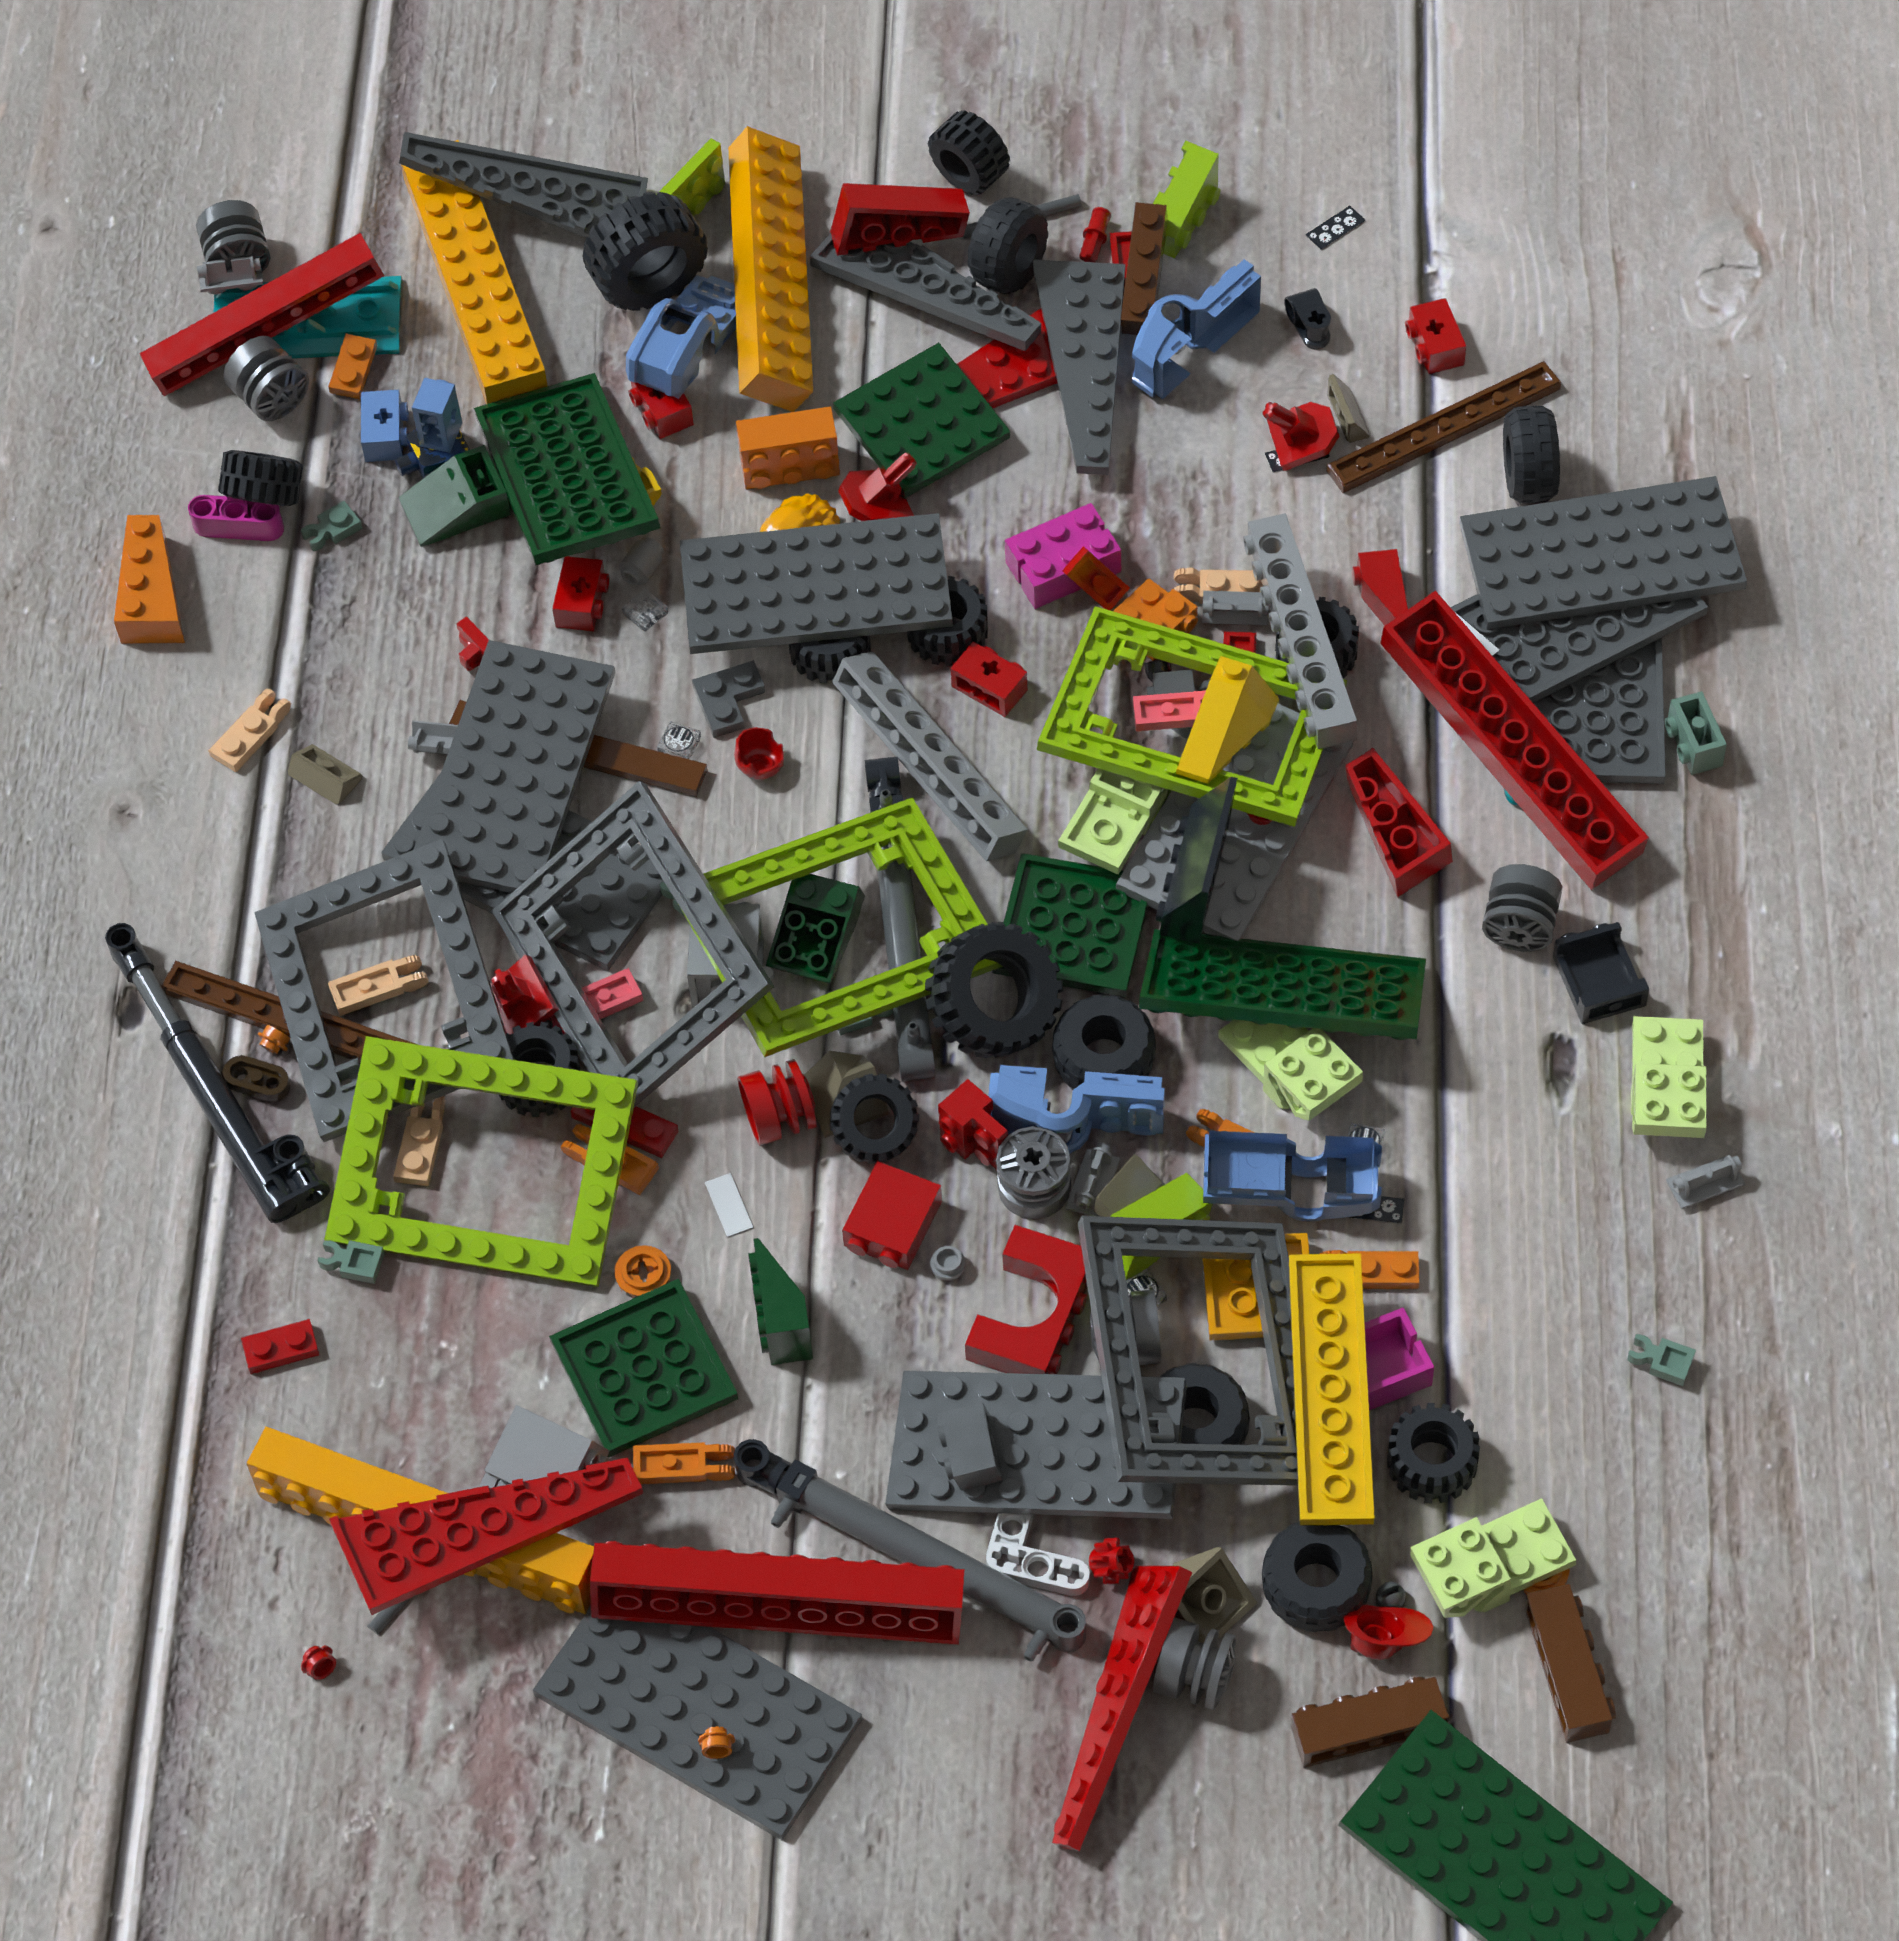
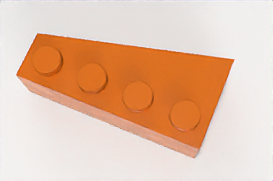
[114,515,185,644]

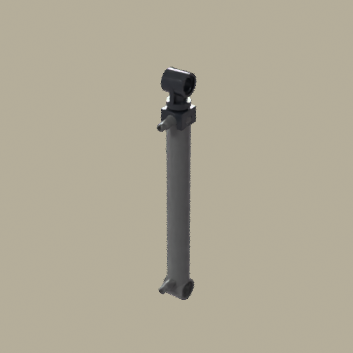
[864,756,936,1082]
[734,1439,1086,1662]

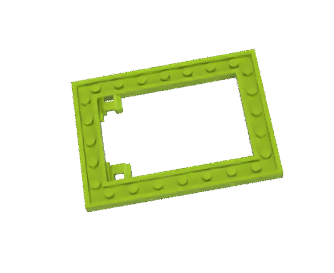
[1036,606,1348,827]
[678,797,1003,1058]
[324,1036,638,1287]

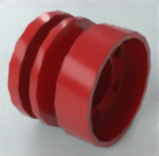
[737,1059,817,1146]

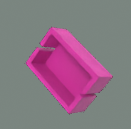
[1005,503,1121,609]
[1364,1307,1434,1411]

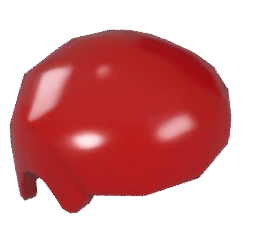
[734,727,784,780]

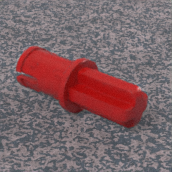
[1079,207,1111,263]

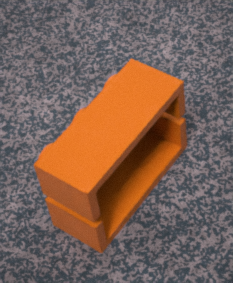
[736,406,840,490]

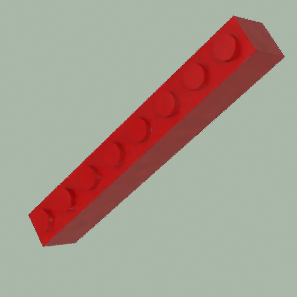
[139,233,384,396]

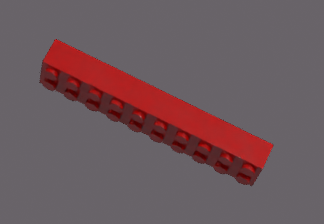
[1380,590,1649,890]
[590,1541,965,1645]

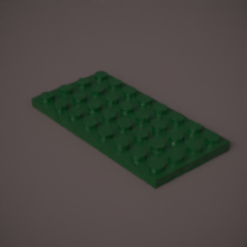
[474,373,661,566]
[1139,929,1426,1040]
[1338,1709,1673,1941]

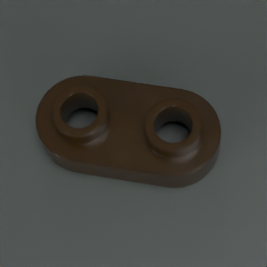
[223,1055,291,1102]

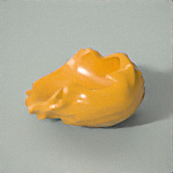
[760,493,840,532]

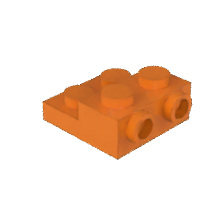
[1113,578,1198,661]

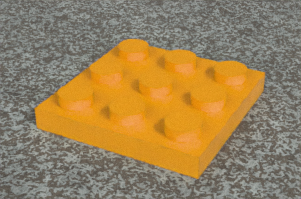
[1202,1233,1309,1341]

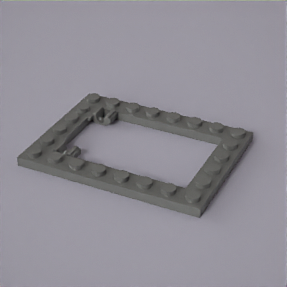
[492,781,775,1108]
[254,838,515,1142]
[1078,1216,1298,1486]

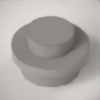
[930,1246,966,1280]

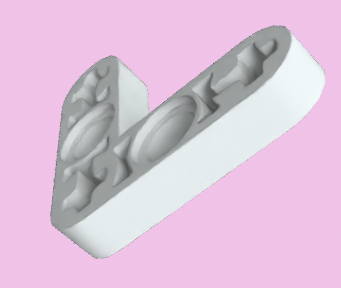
[986,1513,1090,1596]

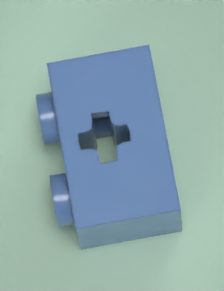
[412,378,462,453]
[361,390,409,462]

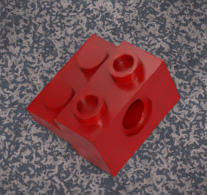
[938,1079,1008,1170]

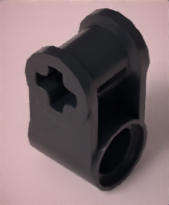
[1284,288,1331,349]

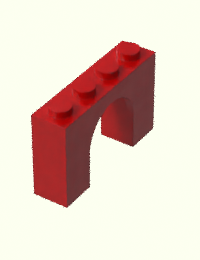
[965,1225,1087,1374]

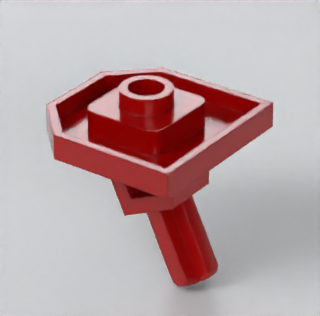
[1263,402,1340,471]
[838,453,917,521]
[491,955,559,1035]

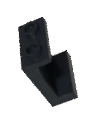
[1553,922,1649,1024]

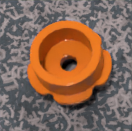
[257,1025,291,1055]
[698,1726,735,1759]

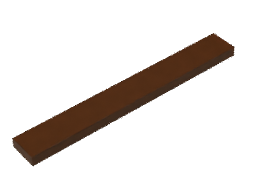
[1326,361,1561,493]
[449,700,708,797]
[161,960,415,1063]

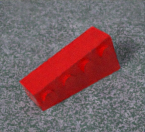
[830,183,970,256]

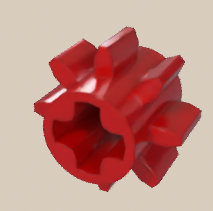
[1089,1538,1134,1584]

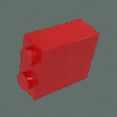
[842,1161,942,1270]

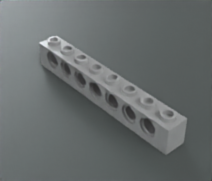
[1243,513,1357,749]
[832,651,1028,862]

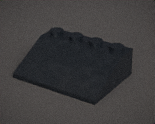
[1155,777,1238,944]

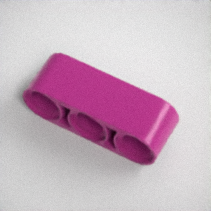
[188,495,284,541]

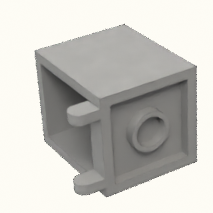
[687,902,777,1009]
[480,1405,610,1488]

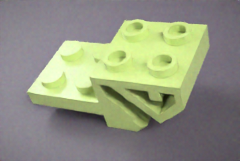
[1058,769,1172,874]
[1631,1016,1706,1138]
[1218,1020,1363,1121]
[1410,1498,1576,1618]

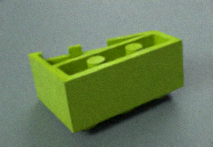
[1153,140,1221,259]
[1110,1172,1213,1284]

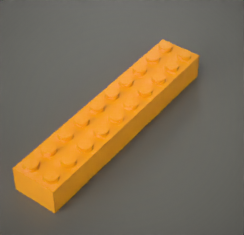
[728,126,813,412]
[401,140,548,404]
[246,1426,594,1614]

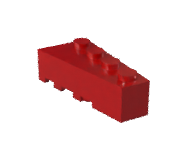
[1345,748,1453,898]

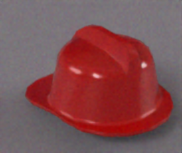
[1344,1605,1433,1660]

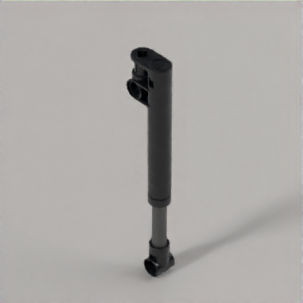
[105,923,331,1223]

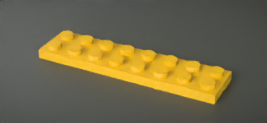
[1289,1253,1374,1525]

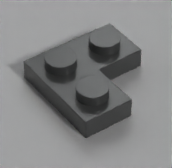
[692,660,765,738]

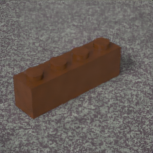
[1121,202,1168,335]
[1524,1584,1616,1743]
[1291,1676,1449,1768]

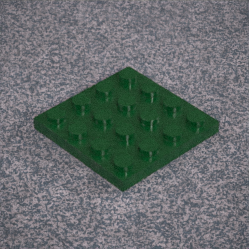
[833,342,1010,499]
[992,853,1148,997]
[549,1278,738,1458]

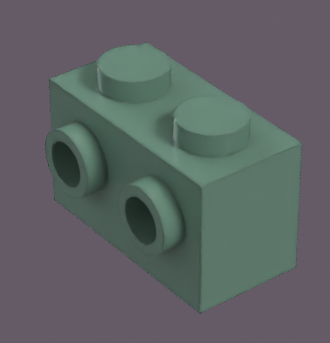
[1665,691,1727,775]

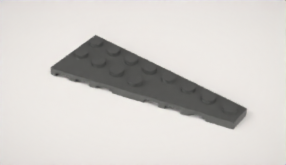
[399,132,648,237]
[810,233,1041,351]
[1033,260,1125,475]

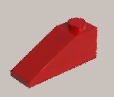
[1352,549,1408,626]

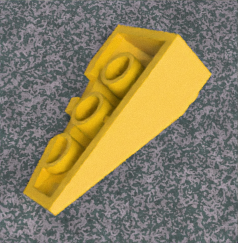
[1176,656,1279,784]

